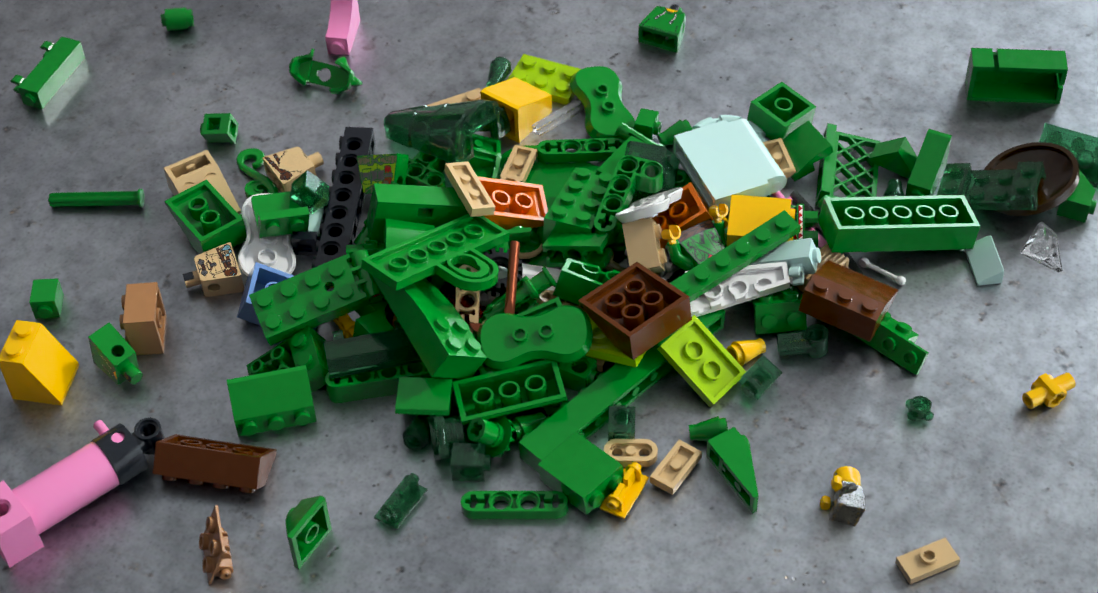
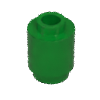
[161,7,194,31]

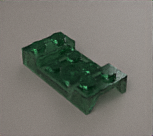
[936,162,1046,210]

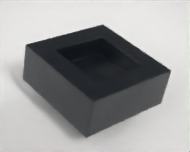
[291,231,318,256]

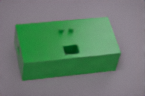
[366,183,469,242]

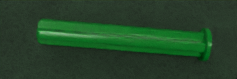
[48,188,145,208]

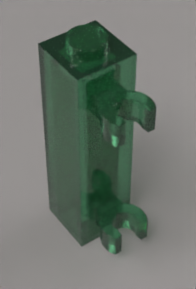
[323,320,422,379]

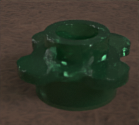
[905,396,934,421]

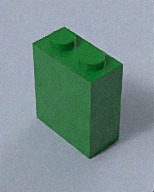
[537,432,624,515]

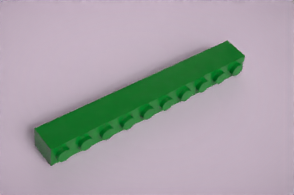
[519,309,725,473]

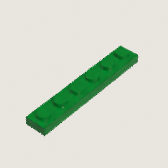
[670,210,801,302]

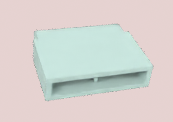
[673,119,787,212]

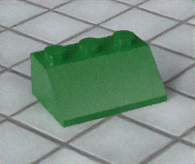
[227,365,317,437]

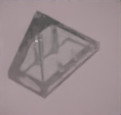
[1020,222,1063,273]

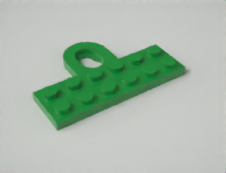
[361,214,510,291]

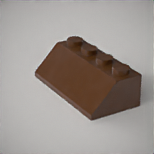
[153,434,277,493]

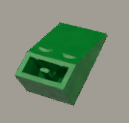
[246,326,334,392]

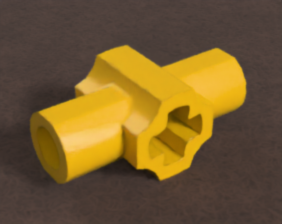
[1022,372,1076,409]

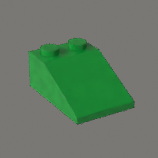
[165,179,247,254]

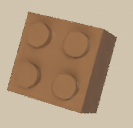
[119,282,167,356]

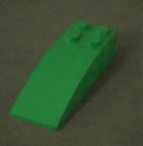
[372,275,487,379]

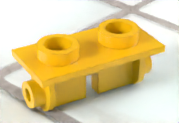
[600,462,649,519]

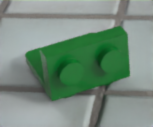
[251,191,310,238]
[750,284,807,334]

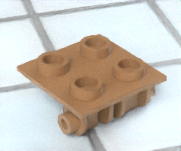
[199,505,234,585]

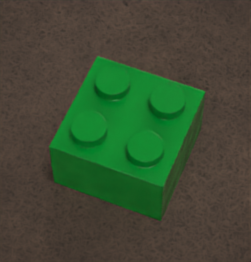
[747,82,817,140]

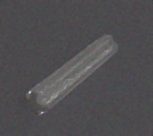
[532,99,585,136]

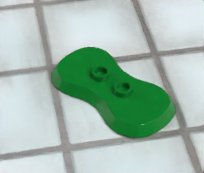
[570,66,636,139]
[477,305,593,370]

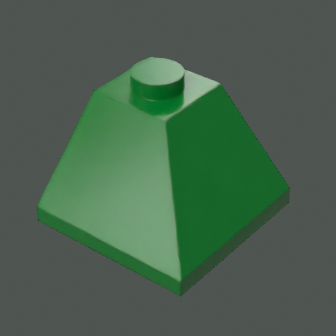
[285,496,332,569]

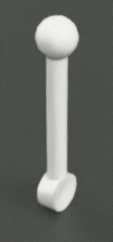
[858,257,906,286]

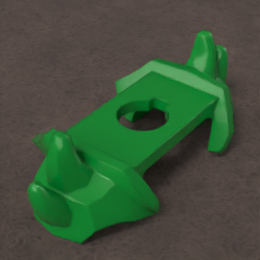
[289,48,362,94]

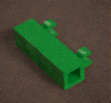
[11,36,85,109]

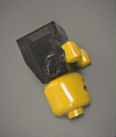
[820,466,866,527]

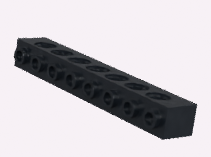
[312,127,375,268]

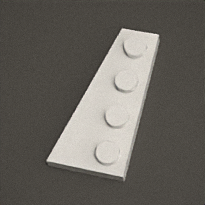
[685,262,790,317]

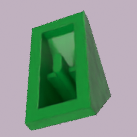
[868,137,917,179]

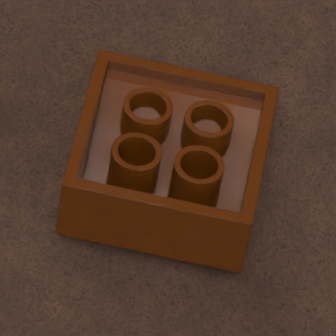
[798,260,899,342]
[578,262,692,360]

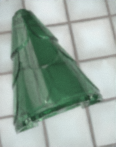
[383,99,511,163]

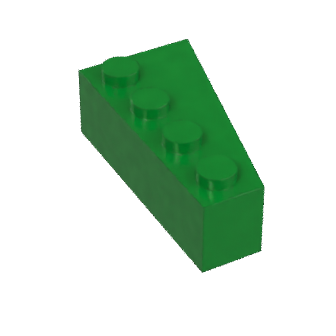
[553,258,621,305]

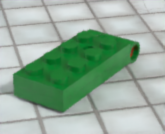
[249,250,385,346]

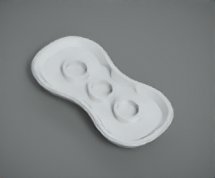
[615,187,683,223]
[238,193,296,276]

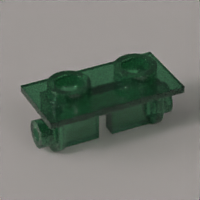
[374,473,427,530]

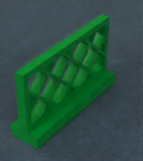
[815,123,880,207]

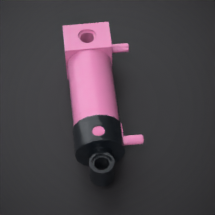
[0,417,165,568]

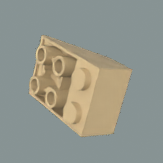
[164,150,241,214]

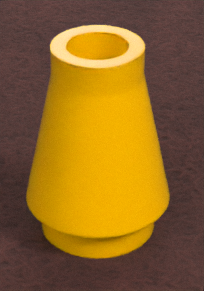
[726,338,766,366]

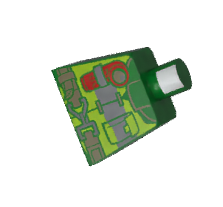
[357,153,409,195]

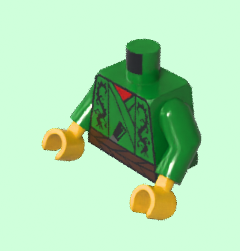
[661,204,728,271]

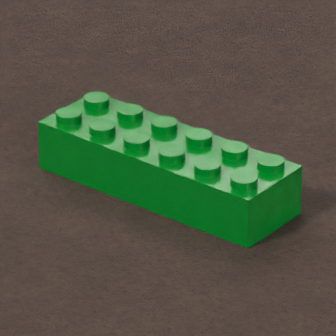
[818,195,980,253]

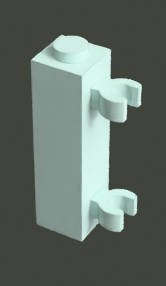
[750,238,821,286]

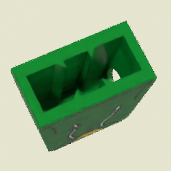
[638,4,686,53]
[88,322,143,385]

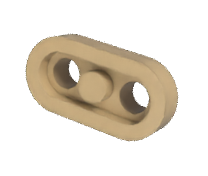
[604,439,658,467]

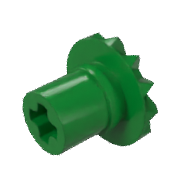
[467,416,515,458]

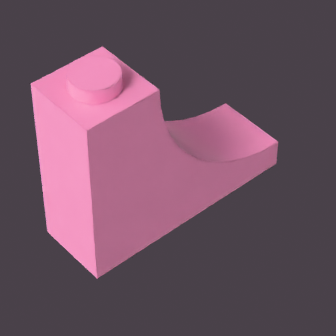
[325,0,360,55]

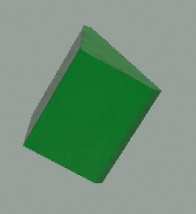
[395,377,455,416]

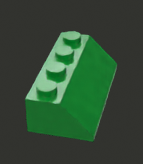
[452,359,567,425]

